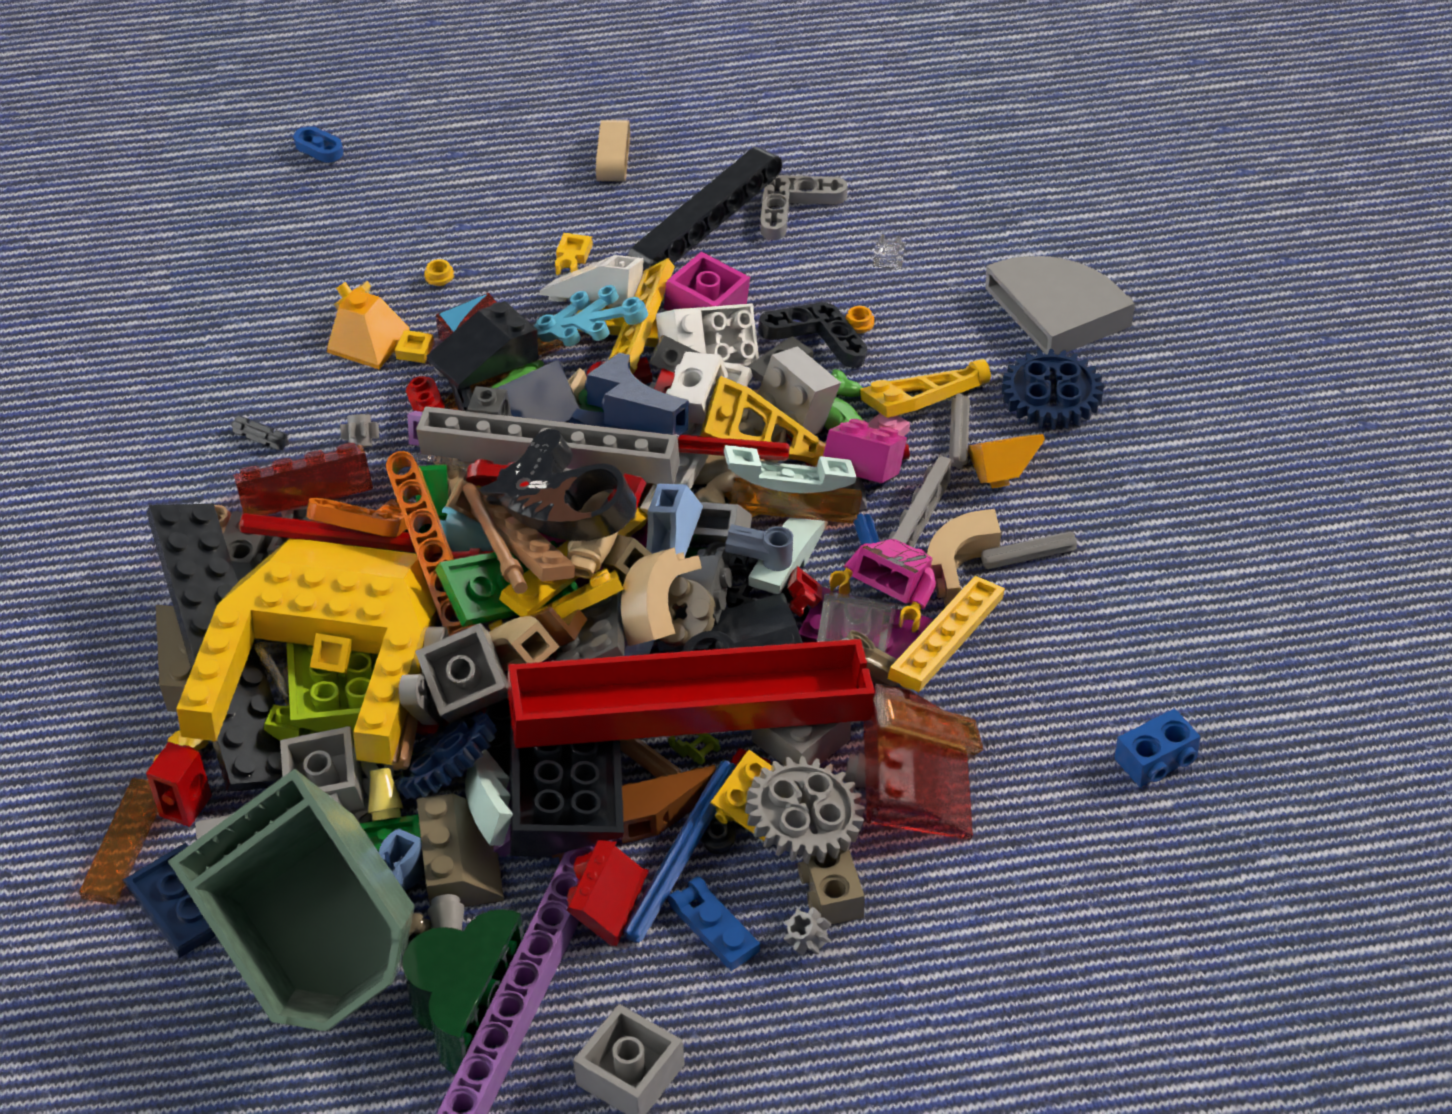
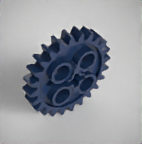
[1001,349,1104,430]
[393,710,497,800]

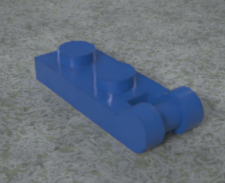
[667,876,760,971]

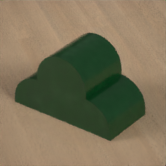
[402,909,524,1075]

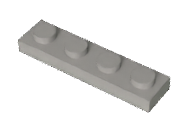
[888,455,951,548]

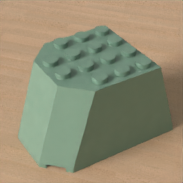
[168,769,414,1032]

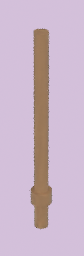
[463,483,528,594]

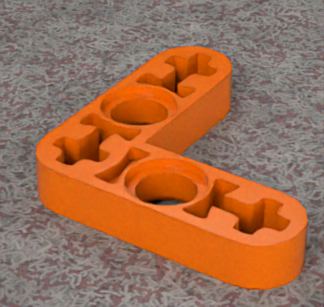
[306,498,415,537]

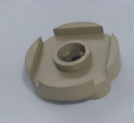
[659,577,716,648]

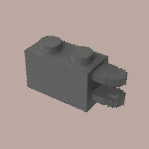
[675,547,732,625]

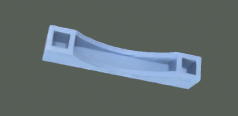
[624,483,703,656]

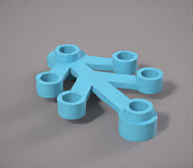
[534,285,648,346]

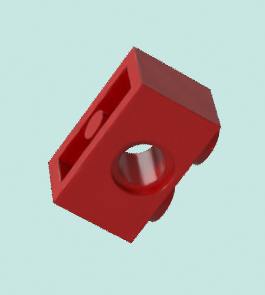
[146,742,212,827]

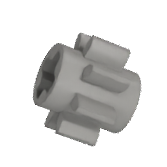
[340,414,379,448]
[783,907,831,956]

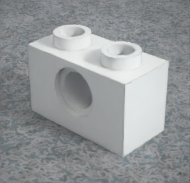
[666,352,728,424]

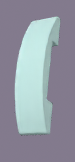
[724,445,857,493]

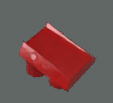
[566,840,650,946]

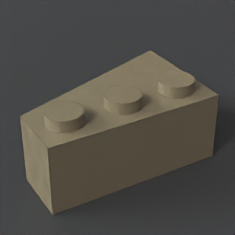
[156,605,192,712]

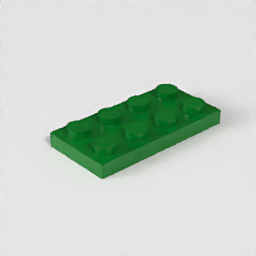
[435,541,578,627]

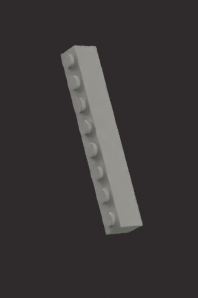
[416,406,680,484]

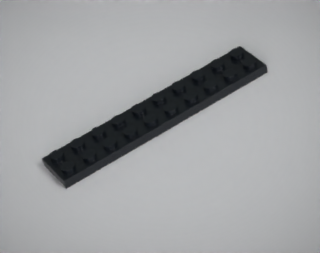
[146,503,283,792]

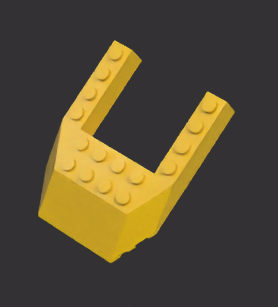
[176,538,438,765]

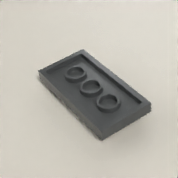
[556,592,625,661]

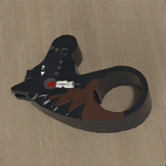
[479,429,637,541]

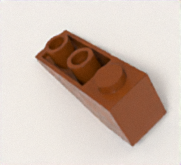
[621,765,716,844]

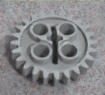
[745,756,865,864]

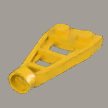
[860,359,991,418]
[700,376,826,467]
[489,568,624,631]

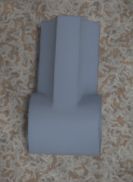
[725,524,793,571]

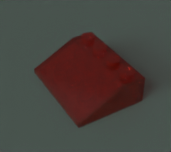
[234,443,373,515]
[863,684,973,840]

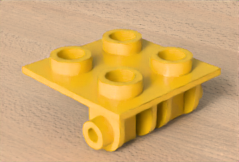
[710,750,799,841]

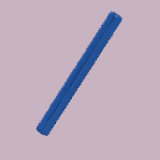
[623,760,736,943]

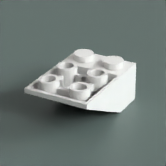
[539,255,643,308]
[656,304,759,366]

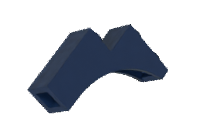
[585,353,689,438]

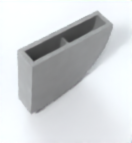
[985,256,1135,355]

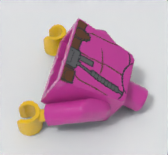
[829,539,936,632]

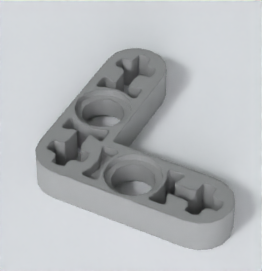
[760,175,848,240]
[399,627,449,725]

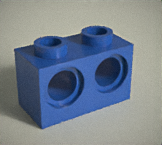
[1114,708,1201,788]

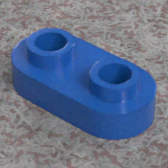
[293,126,344,163]

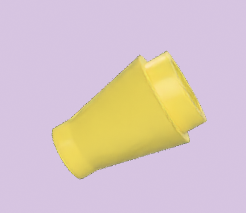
[368,768,404,821]

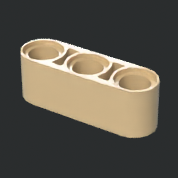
[596,120,630,181]

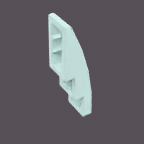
[749,509,828,594]
[465,750,513,846]

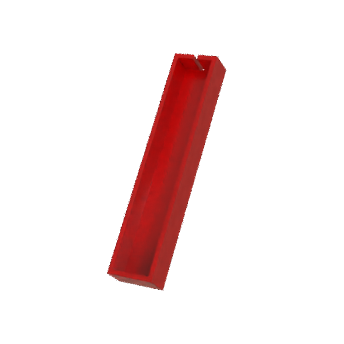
[507,639,875,748]

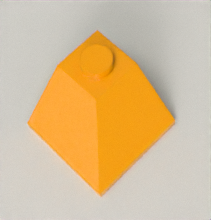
[327,289,410,370]
[968,434,1045,488]

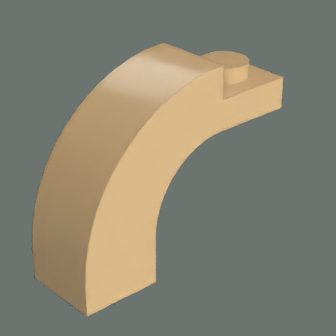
[927,509,1001,608]
[621,548,702,646]
[489,616,559,671]

